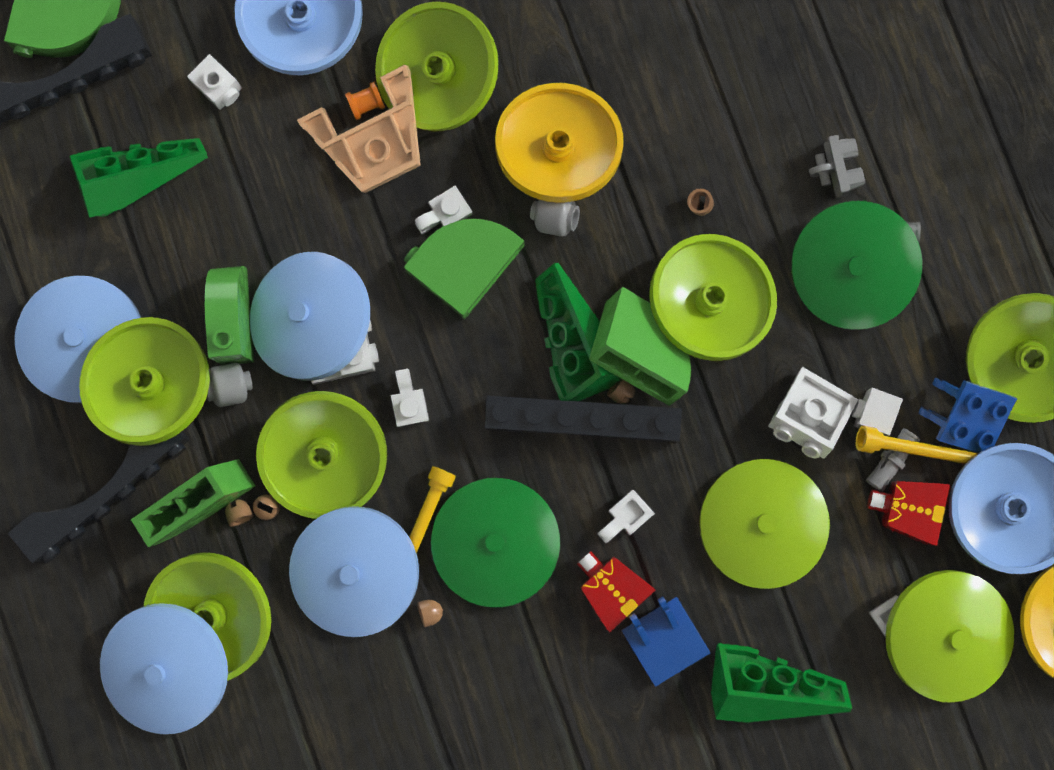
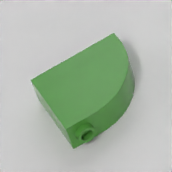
[4,0,121,58]
[404,219,525,319]
[205,266,254,365]
[589,287,691,406]
[131,459,255,547]

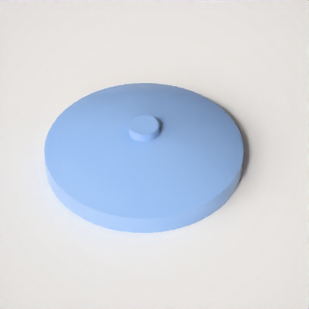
[235,0,363,75]
[250,252,370,381]
[15,276,141,403]
[949,443,1054,574]
[289,506,419,637]
[100,603,228,734]

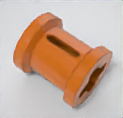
[345,82,385,120]

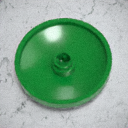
[791,201,922,329]
[431,478,560,607]

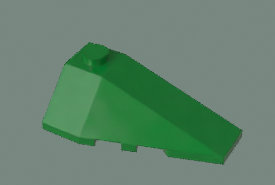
[70,138,208,218]
[535,263,621,402]
[711,643,852,723]

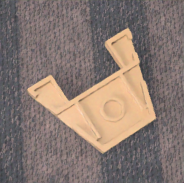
[297,65,421,193]

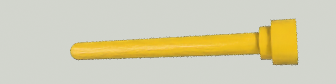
[856,425,978,464]
[409,466,456,553]

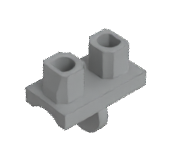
[809,135,865,199]

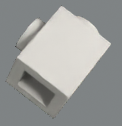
[187,54,242,110]
[852,388,903,436]

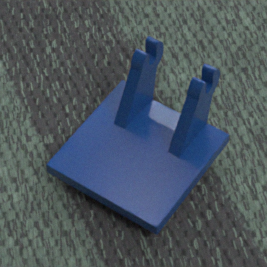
[918,378,1017,453]
[621,596,710,687]

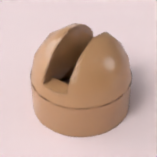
[687,189,714,216]
[607,379,635,404]
[253,494,280,520]
[225,499,253,527]
[417,600,443,628]

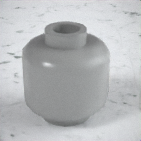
[530,200,580,237]
[207,363,253,407]

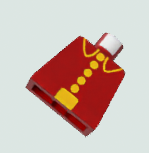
[867,481,950,546]
[577,551,656,632]

